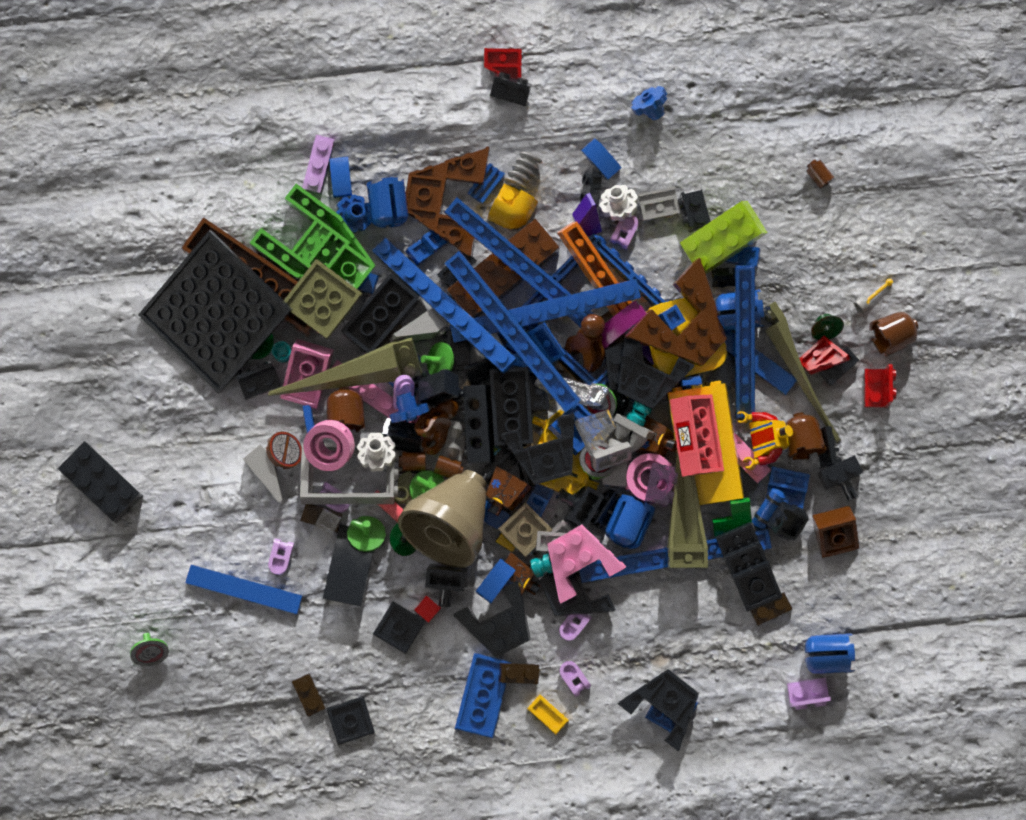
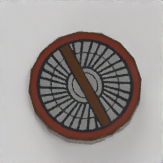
[266,431,302,470]

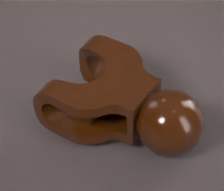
[564,314,605,373]
[414,398,459,455]

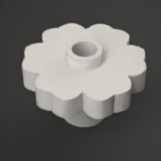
[600,185,638,221]
[357,433,396,472]

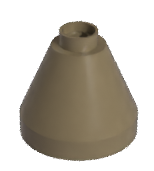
[398,470,486,568]

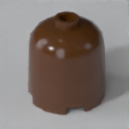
[869,312,919,357]
[327,387,365,433]
[786,412,826,460]

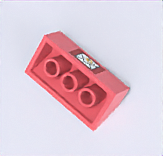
[670,394,724,477]

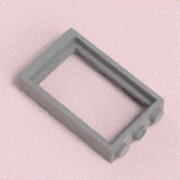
[300,443,399,504]

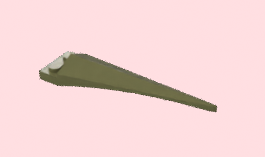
[763,301,841,443]
[268,337,422,396]
[667,451,708,568]

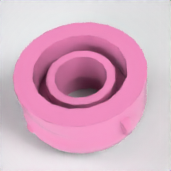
[303,420,355,471]
[626,453,675,503]

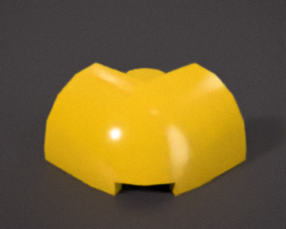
[487,183,538,230]

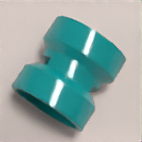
[272,341,292,363]
[626,401,652,426]
[530,553,553,578]

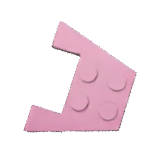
[547,525,626,604]

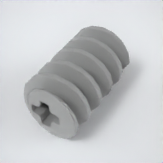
[504,152,543,191]

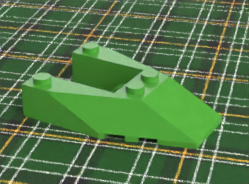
[250,184,375,290]

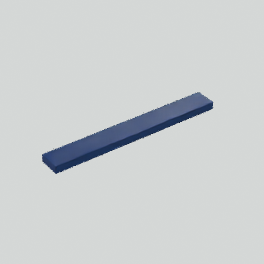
[735,265,755,419]

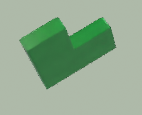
[712,498,752,538]

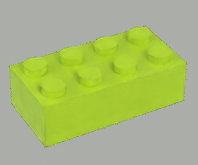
[680,201,768,274]

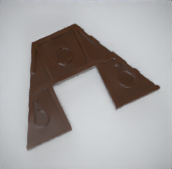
[406,146,490,257]
[625,258,727,366]

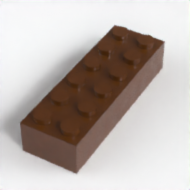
[447,218,560,318]

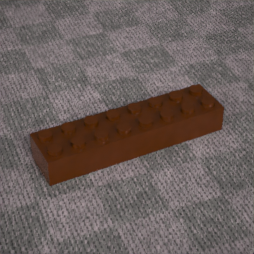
[182,217,314,337]

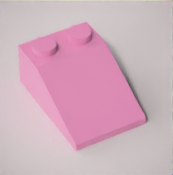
[280,339,334,409]

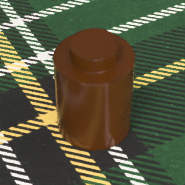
[806,159,835,189]
[398,452,426,471]
[434,455,464,478]

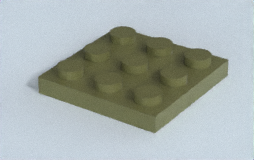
[284,259,362,340]

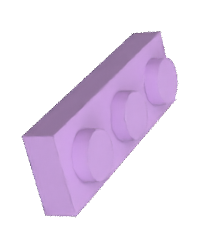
[302,135,335,194]

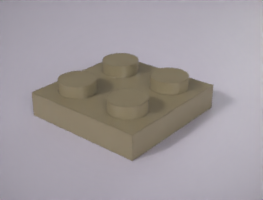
[497,502,553,557]

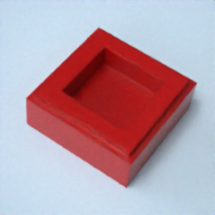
[414,595,441,623]

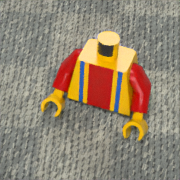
[737,411,793,470]

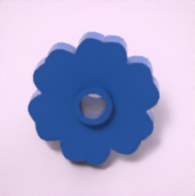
[631,86,668,120]
[336,195,371,234]
[389,392,429,423]

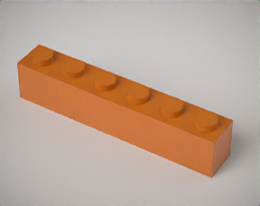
[557,221,632,317]

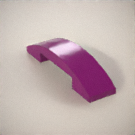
[602,300,646,351]

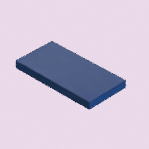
[455,653,512,739]

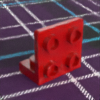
[864,364,896,408]

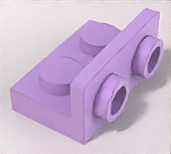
[786,678,831,710]

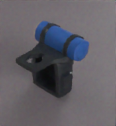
[752,488,809,541]

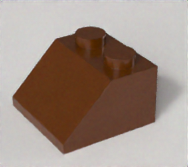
[812,506,860,558]

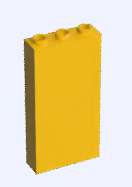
[668,381,744,505]

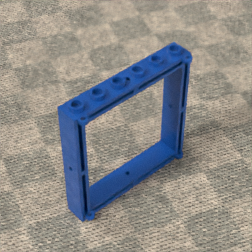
[521,233,668,386]

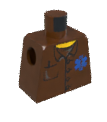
[634,416,677,457]
[486,467,532,516]
[502,553,540,595]

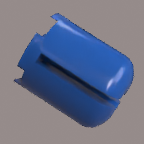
[366,177,408,228]
[715,289,764,331]
[605,494,656,549]
[805,633,855,674]

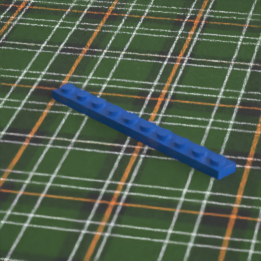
[444,197,594,328]
[372,237,517,374]
[444,251,581,413]
[450,279,641,343]
[579,529,772,583]

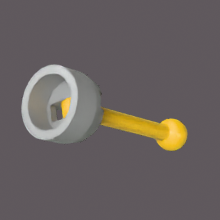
[853,279,893,314]

